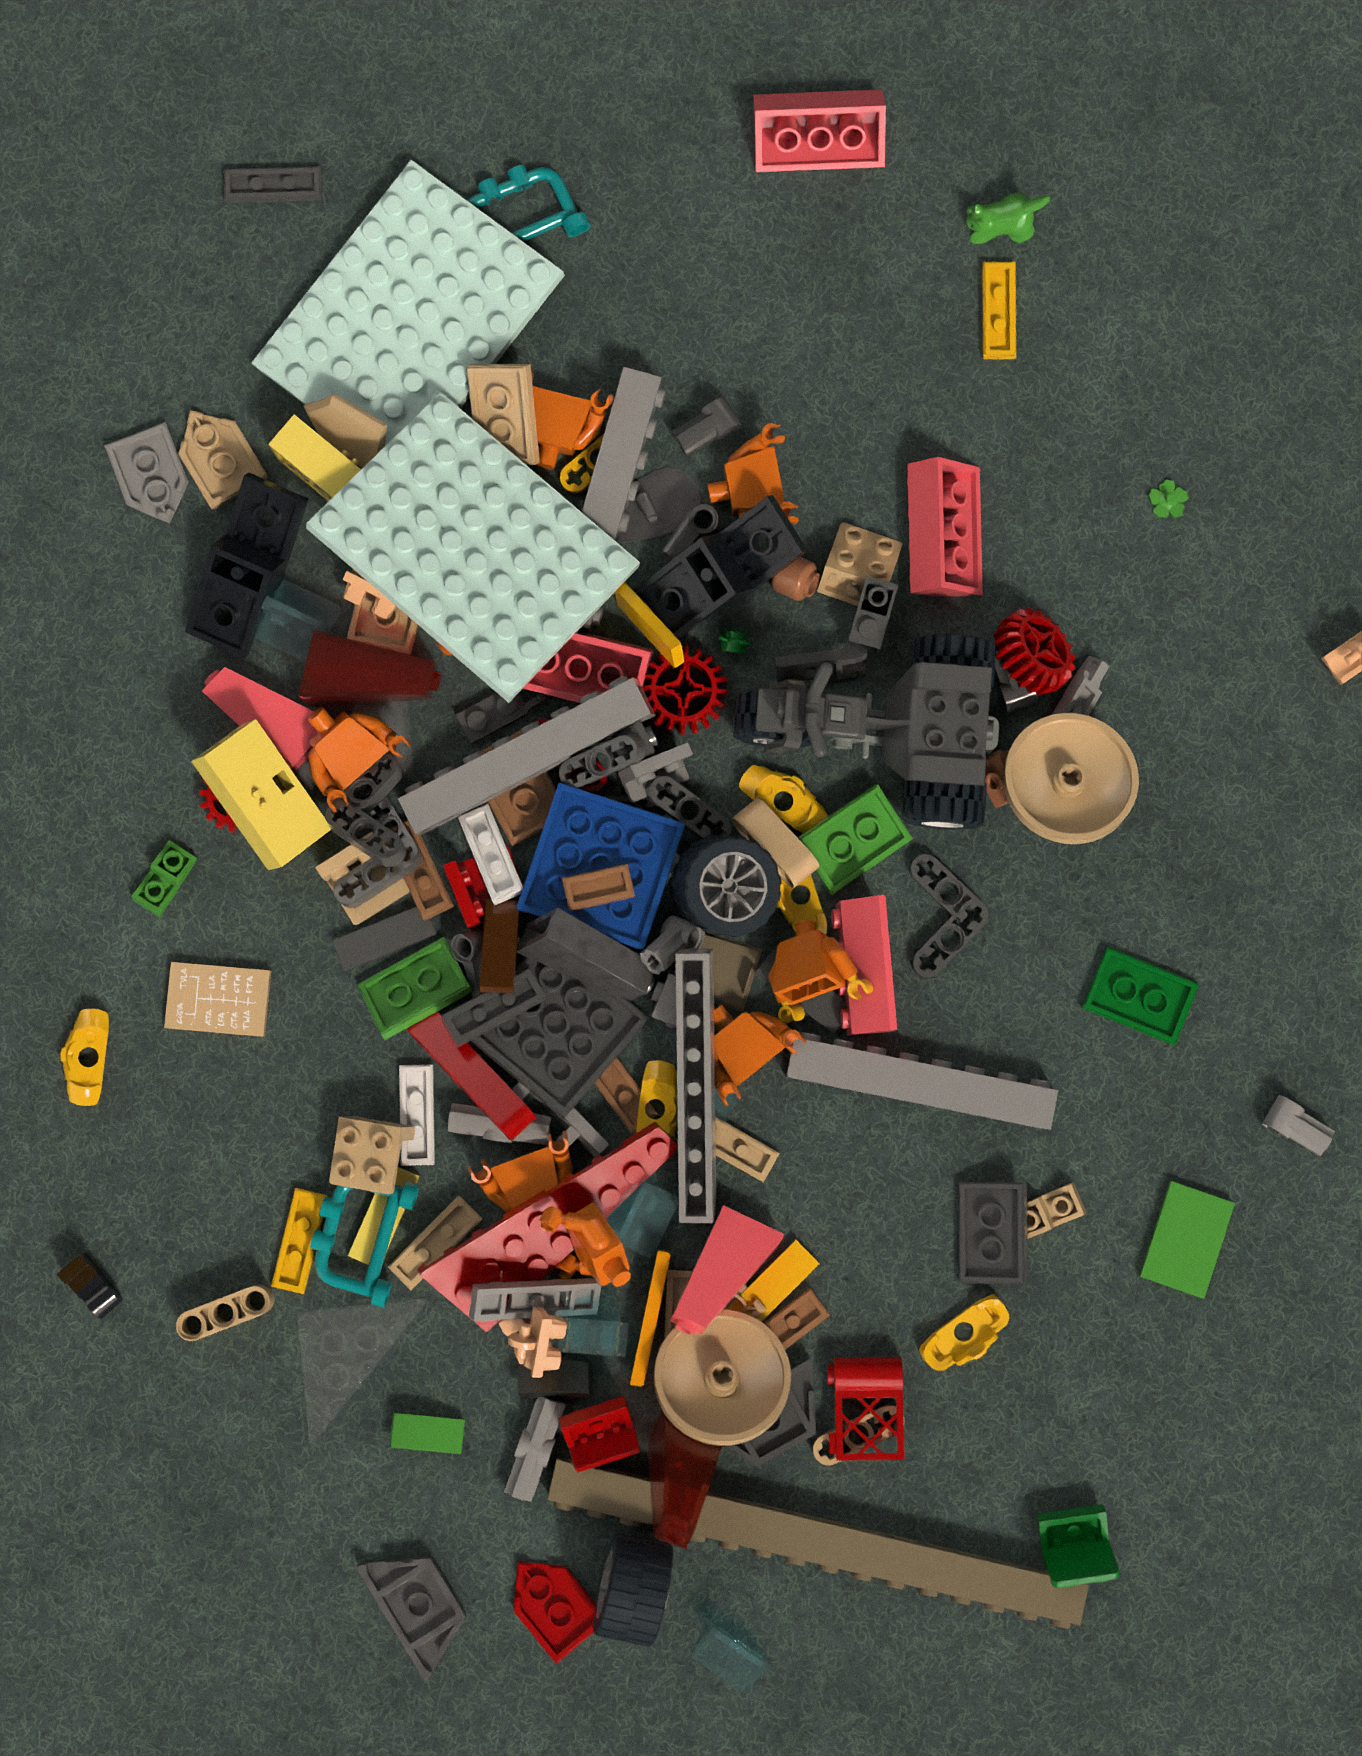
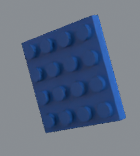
[516,783,685,951]

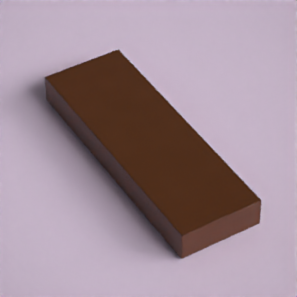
[479,899,520,993]

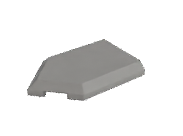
[104,422,189,524]

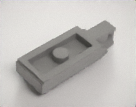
[1052,656,1109,716]

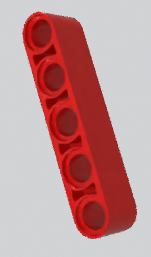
[406,1011,536,1141]

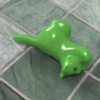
[966,192,1051,244]

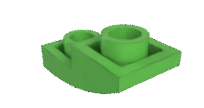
[131,840,197,918]
[389,1413,465,1454]

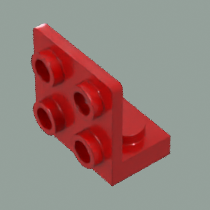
[443,845,524,930]

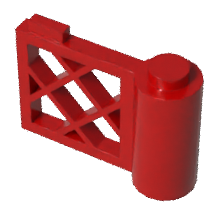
[827,1356,905,1461]

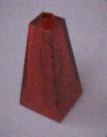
[298,631,442,707]
[648,1410,723,1550]

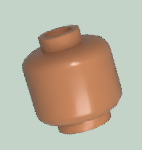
[772,557,820,601]

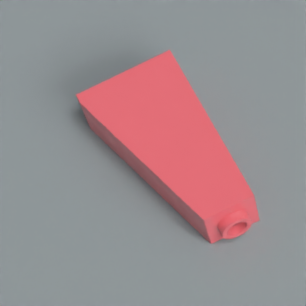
[202,667,318,773]
[670,1205,784,1335]

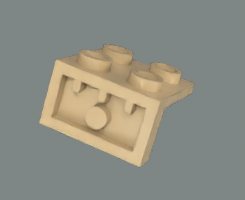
[817,522,903,606]
[315,832,410,925]
[329,1116,416,1194]

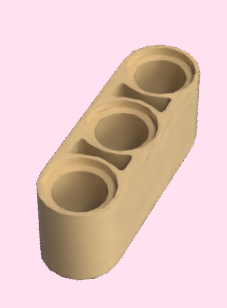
[731,798,820,888]
[176,1284,274,1341]

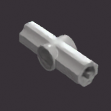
[448,1103,552,1145]
[504,1396,566,1502]

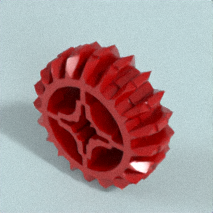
[993,607,1075,696]
[643,646,729,736]

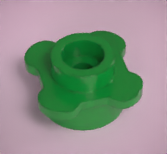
[718,629,751,653]

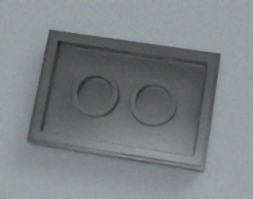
[959,1182,1028,1285]

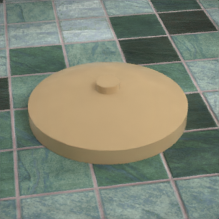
[1003,713,1139,844]
[654,1310,791,1446]

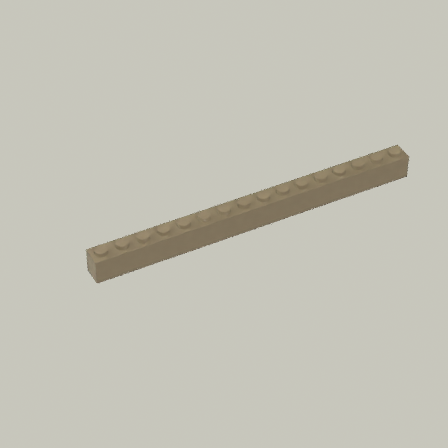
[548,1456,1089,1629]

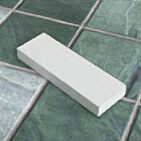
[458,804,523,906]
[399,1064,435,1166]

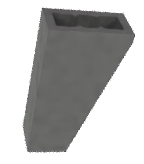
[517,908,655,1001]

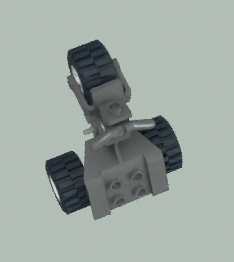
[733,634,999,829]

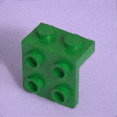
[1037,1504,1120,1588]

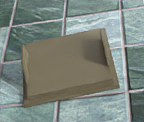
[700,935,762,1012]

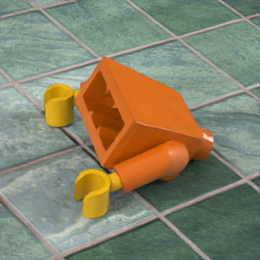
[768,920,873,1023]

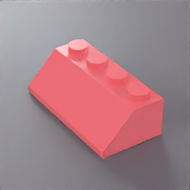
[753,89,886,172]
[907,457,983,597]
[523,631,653,703]
[831,895,897,1036]

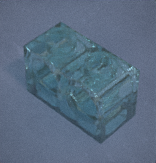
[558,1316,629,1357]

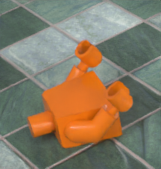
[531,371,614,470]
[707,423,799,524]
[308,707,411,812]
[714,1005,806,1106]
[468,1131,573,1212]
[539,1202,631,1287]

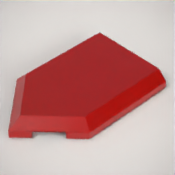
[513,1561,596,1664]

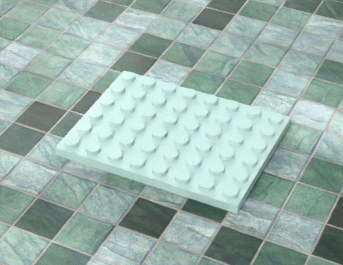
[252,160,565,446]
[306,392,640,703]

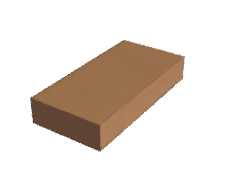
[562,863,635,912]

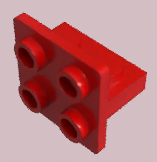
[558,1396,640,1473]

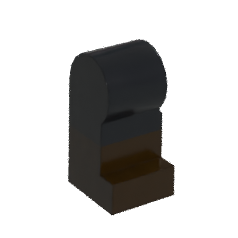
[56,1253,123,1319]

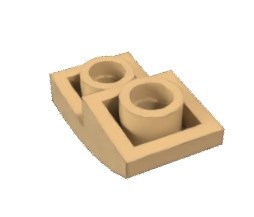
[1027,1182,1087,1239]

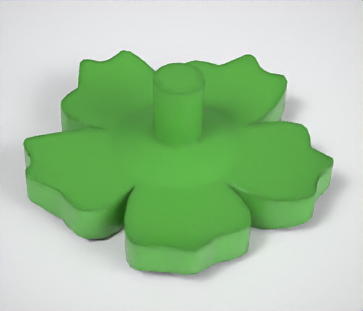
[1148,479,1189,519]

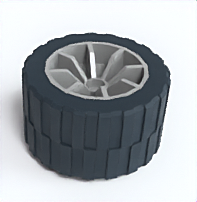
[671,835,781,937]
[593,1531,673,1647]

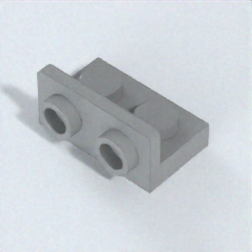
[618,742,693,803]

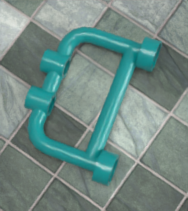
[467,165,591,242]
[310,1181,420,1308]

